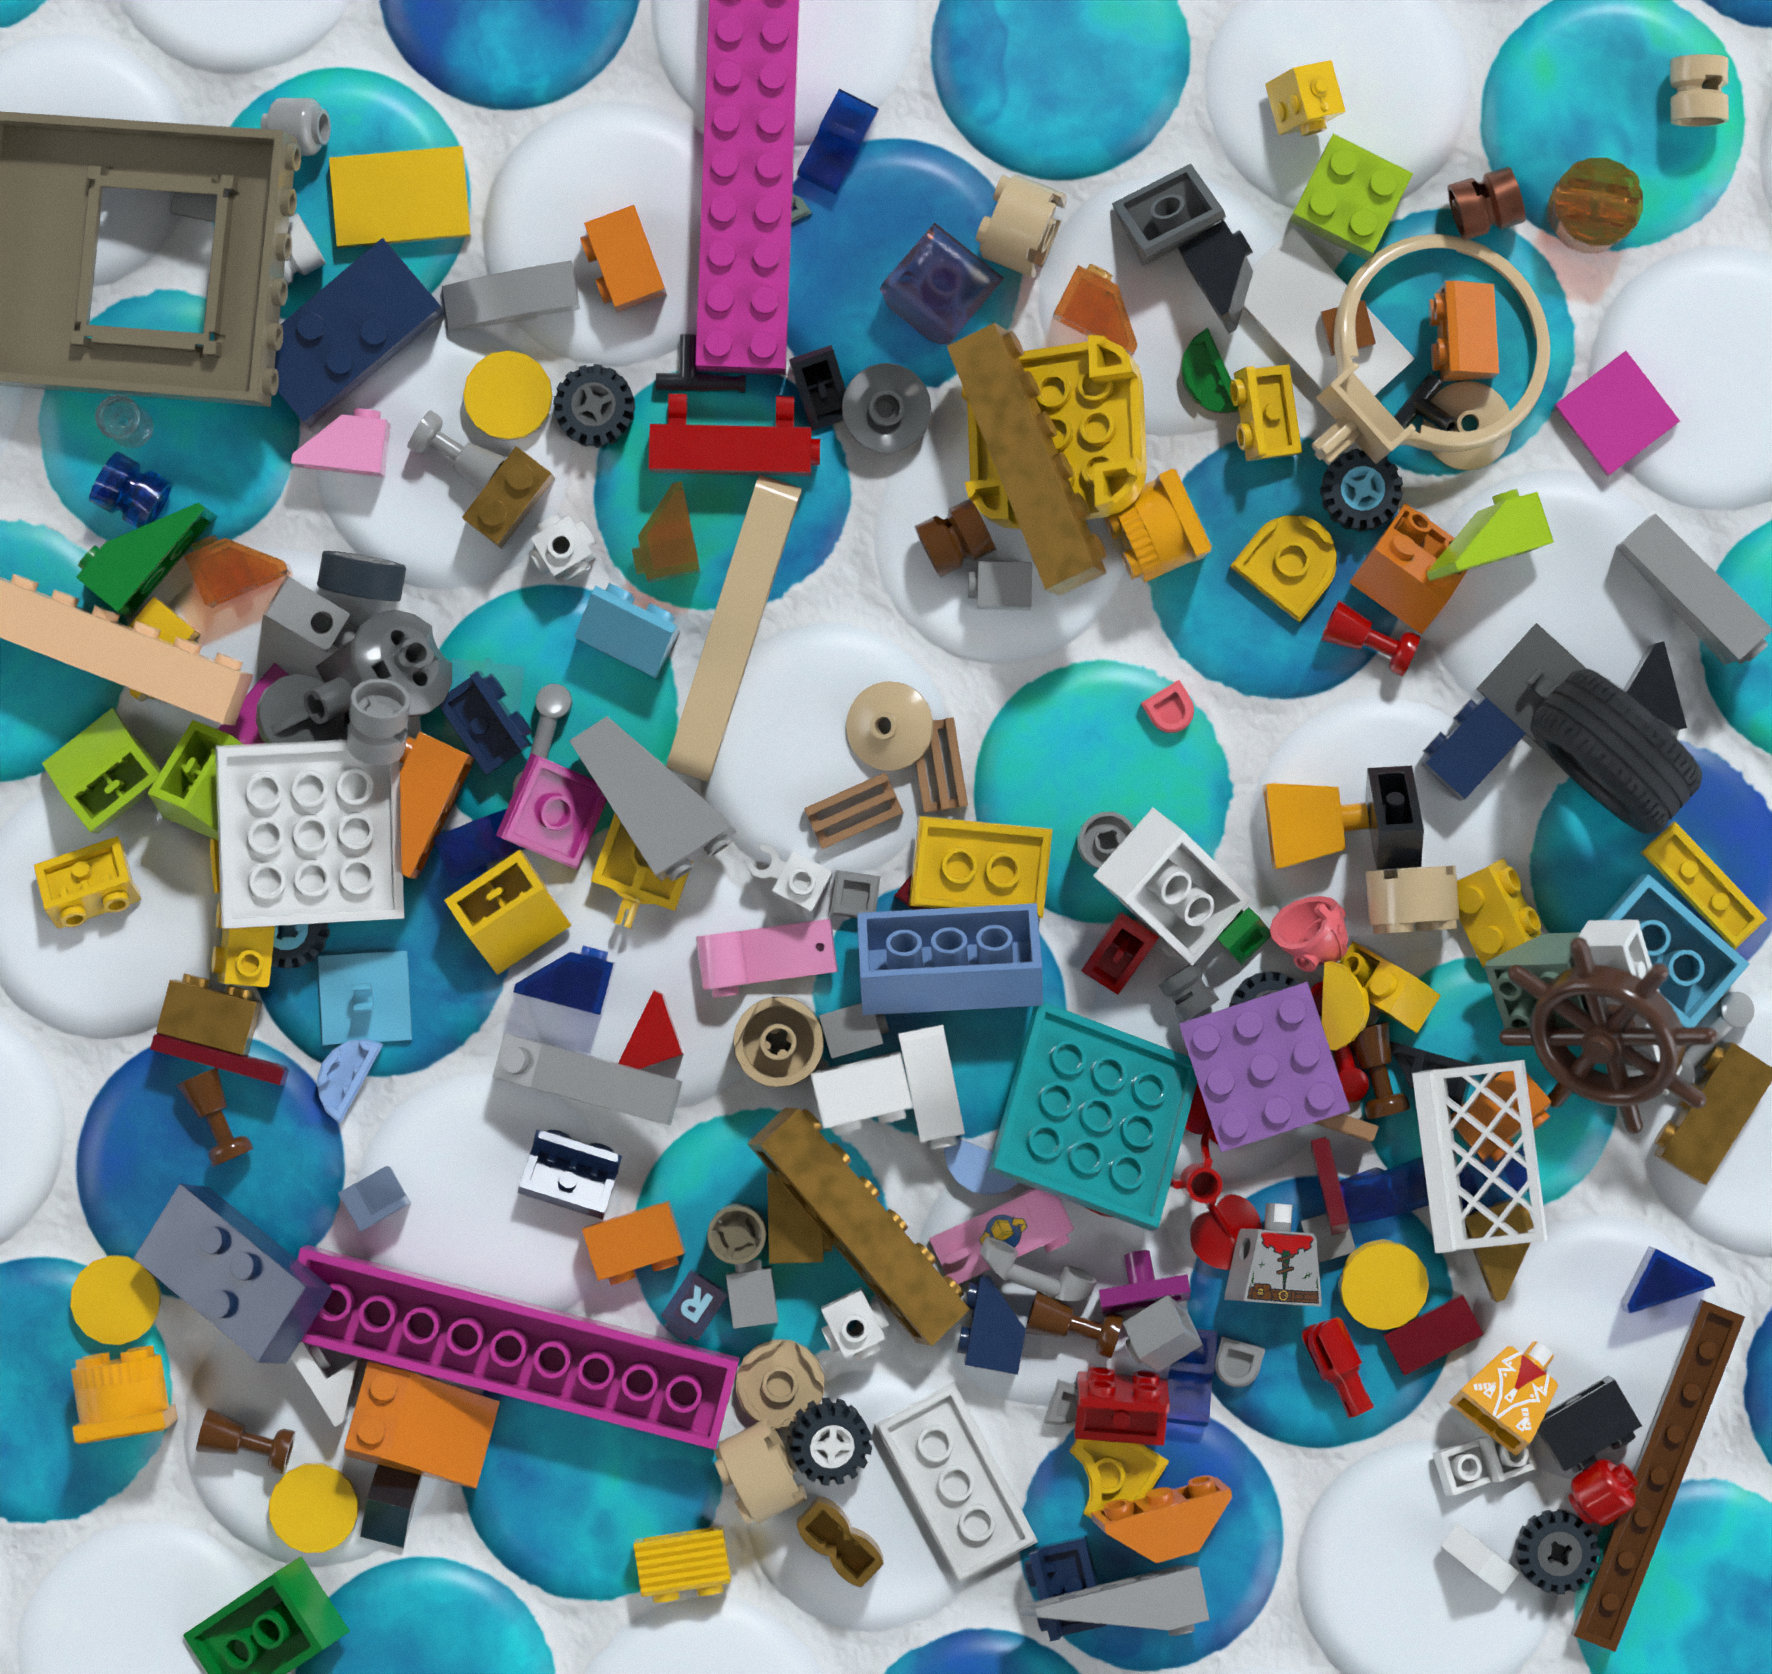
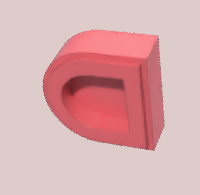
[1140,680,1194,733]

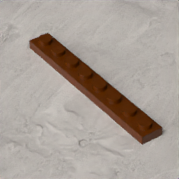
[1571,1299,1745,1652]

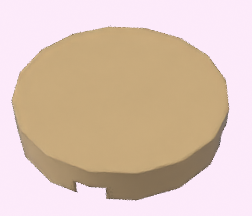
[736,1339,825,1429]

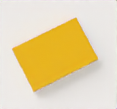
[329,146,471,248]
[909,816,1053,918]

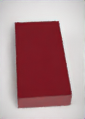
[1311,1137,1349,1236]
[1382,1294,1484,1376]

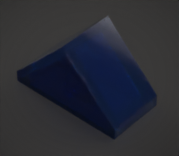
[1620,1246,1715,1313]

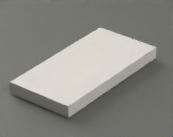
[1243,228,1415,396]
[875,1382,1038,1583]

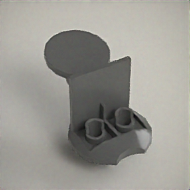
[256,609,452,744]

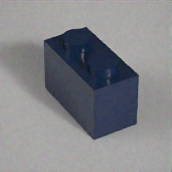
[1421,697,1526,801]

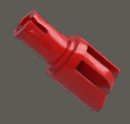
[1302,1317,1374,1418]

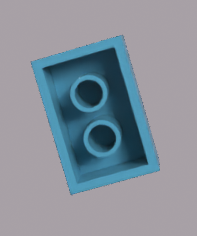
[1601,874,1750,1027]

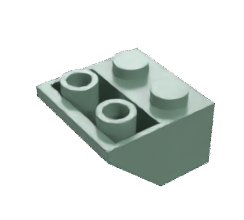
[1484,932,1590,1028]

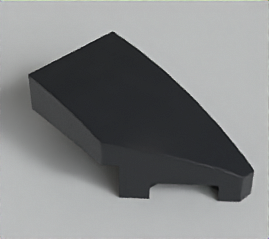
[1390,1041,1474,1106]

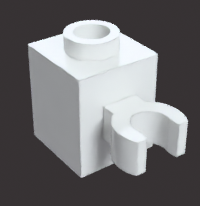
[748,844,833,912]

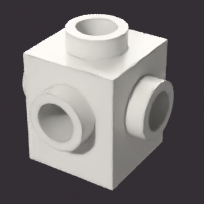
[529,514,597,581]
[821,1287,889,1361]

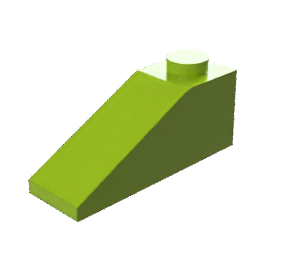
[1426,489,1554,581]

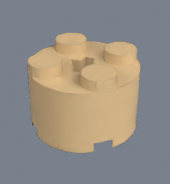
[976,174,1067,278]
[1366,865,1459,934]
[733,996,824,1087]
[714,1418,807,1525]

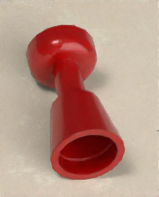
[1320,600,1421,677]

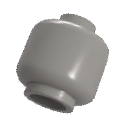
[261,98,331,156]

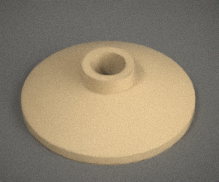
[1423,381,1512,470]
[846,681,934,771]

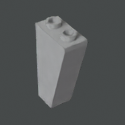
[1616,513,1772,665]
[570,717,737,881]

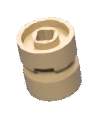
[1670,54,1729,127]

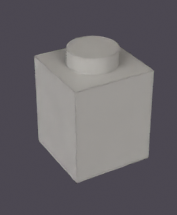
[968,561,1032,610]
[819,1003,889,1059]
[726,1259,779,1329]
[1123,1295,1203,1372]

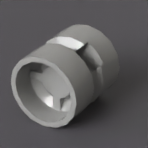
[347,679,411,766]
[1077,812,1134,870]

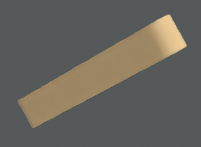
[666,475,802,782]

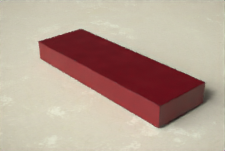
[150,1033,289,1085]

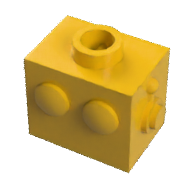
[1265,60,1346,136]

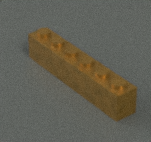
[947,323,1107,596]
[747,1107,970,1346]

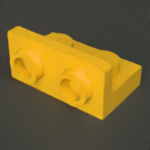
[33,836,141,928]

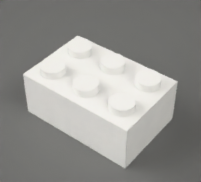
[1093,808,1251,966]
[811,1051,913,1135]

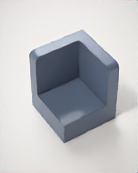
[338,1166,411,1232]

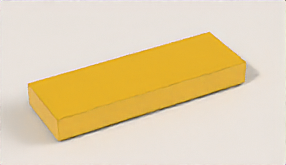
[1640,821,1767,950]

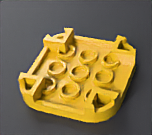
[961,335,1147,529]

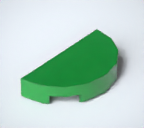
[1181,328,1239,414]

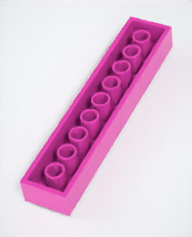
[695,0,800,375]
[298,1245,740,1450]

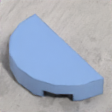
[317,1039,383,1124]
[944,1138,1019,1195]

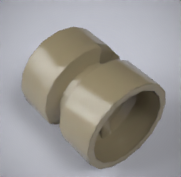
[707,1203,767,1265]

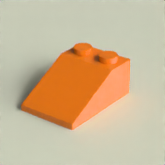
[399,731,475,879]
[344,1361,500,1489]

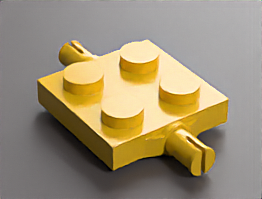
[591,813,694,929]

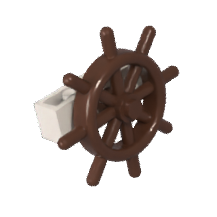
[1499,920,1718,1134]

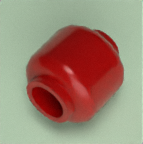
[1568,1459,1638,1526]

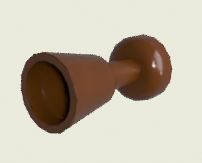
[1350,1022,1411,1119]
[176,1068,254,1167]
[1025,1291,1123,1358]
[196,1408,296,1475]

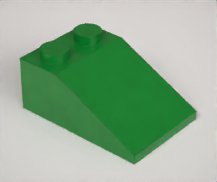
[76,502,217,618]
[183,1556,350,1674]

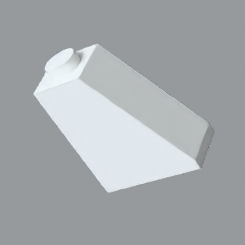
[899,1025,965,1150]

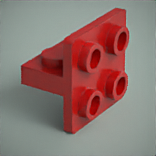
[1074,1367,1170,1446]

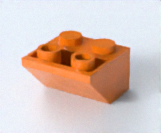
[1428,281,1499,382]
[1349,503,1468,635]

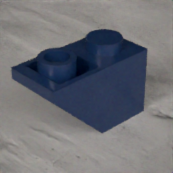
[957,1274,1026,1375]

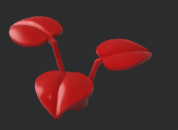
[1085,1082,1262,1270]

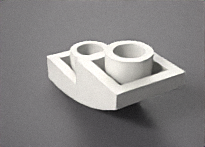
[1432,1435,1538,1496]

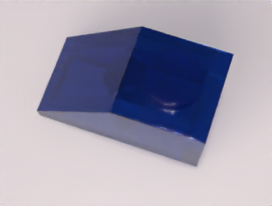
[433,808,527,880]
[513,945,616,1015]

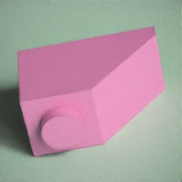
[291,408,391,477]

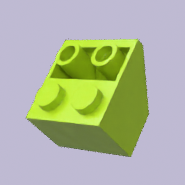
[42,708,162,834]
[147,720,244,841]

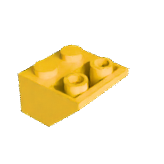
[444,850,572,975]

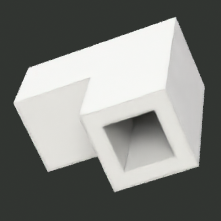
[1440,1523,1520,1594]

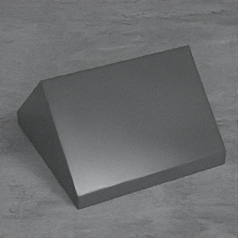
[1112,163,1226,265]

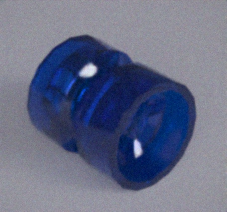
[89,451,173,528]

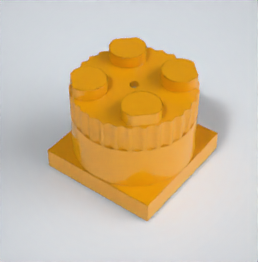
[1103,468,1212,583]
[71,1345,178,1444]

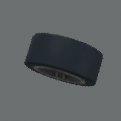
[317,551,406,602]

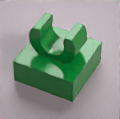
[1217,907,1271,966]

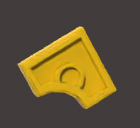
[1069,1439,1169,1519]

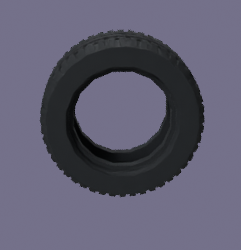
[1530,669,1703,834]

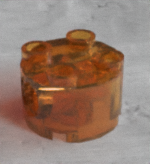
[1547,158,1643,253]

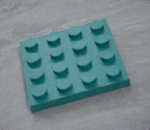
[988,1002,1197,1231]

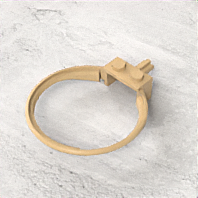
[1311,234,1550,465]

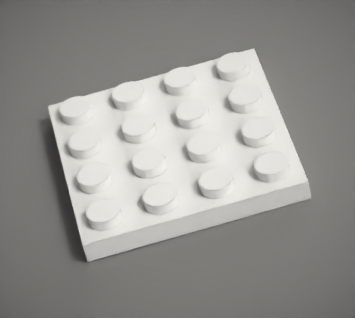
[215,740,404,929]

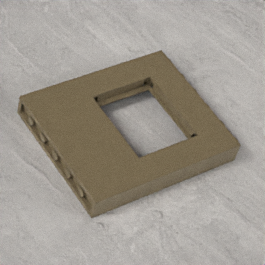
[0,111,301,407]

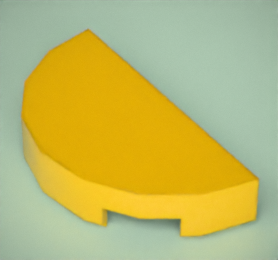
[1321,961,1370,1050]

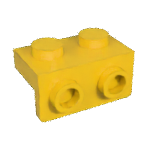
[1230,364,1302,461]
[1457,858,1542,967]
[211,901,275,987]

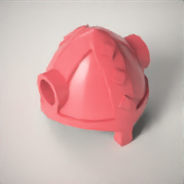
[1270,896,1348,972]

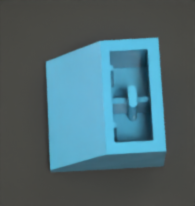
[574,583,680,679]

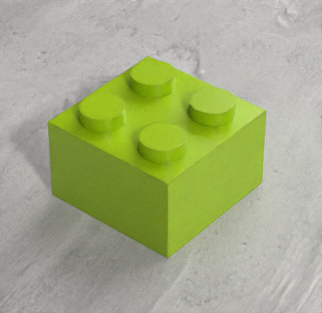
[1289,133,1413,260]

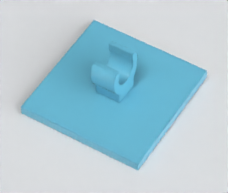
[318,951,412,1045]

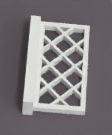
[1412,1060,1548,1253]

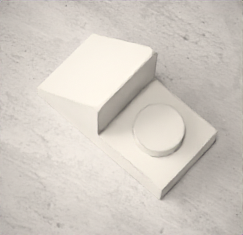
[291,1342,361,1427]

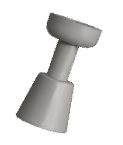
[407,410,506,492]

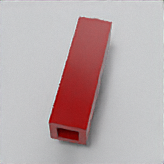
[649,394,820,476]

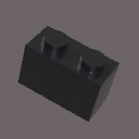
[1365,765,1424,870]
[1537,1376,1642,1473]

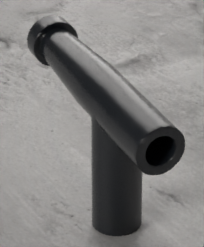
[656,334,746,393]
[1394,373,1457,431]

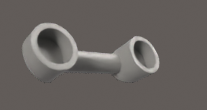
[513,684,573,793]
[1679,992,1755,1084]
[980,1237,1097,1301]

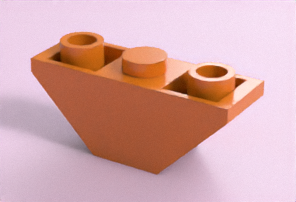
[1091,1475,1232,1564]

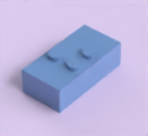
[857,903,1043,1015]

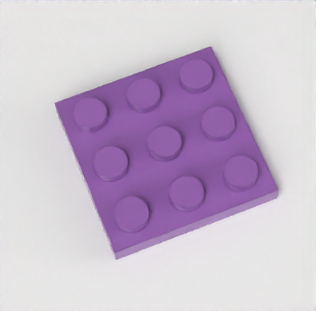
[1179,982,1350,1152]

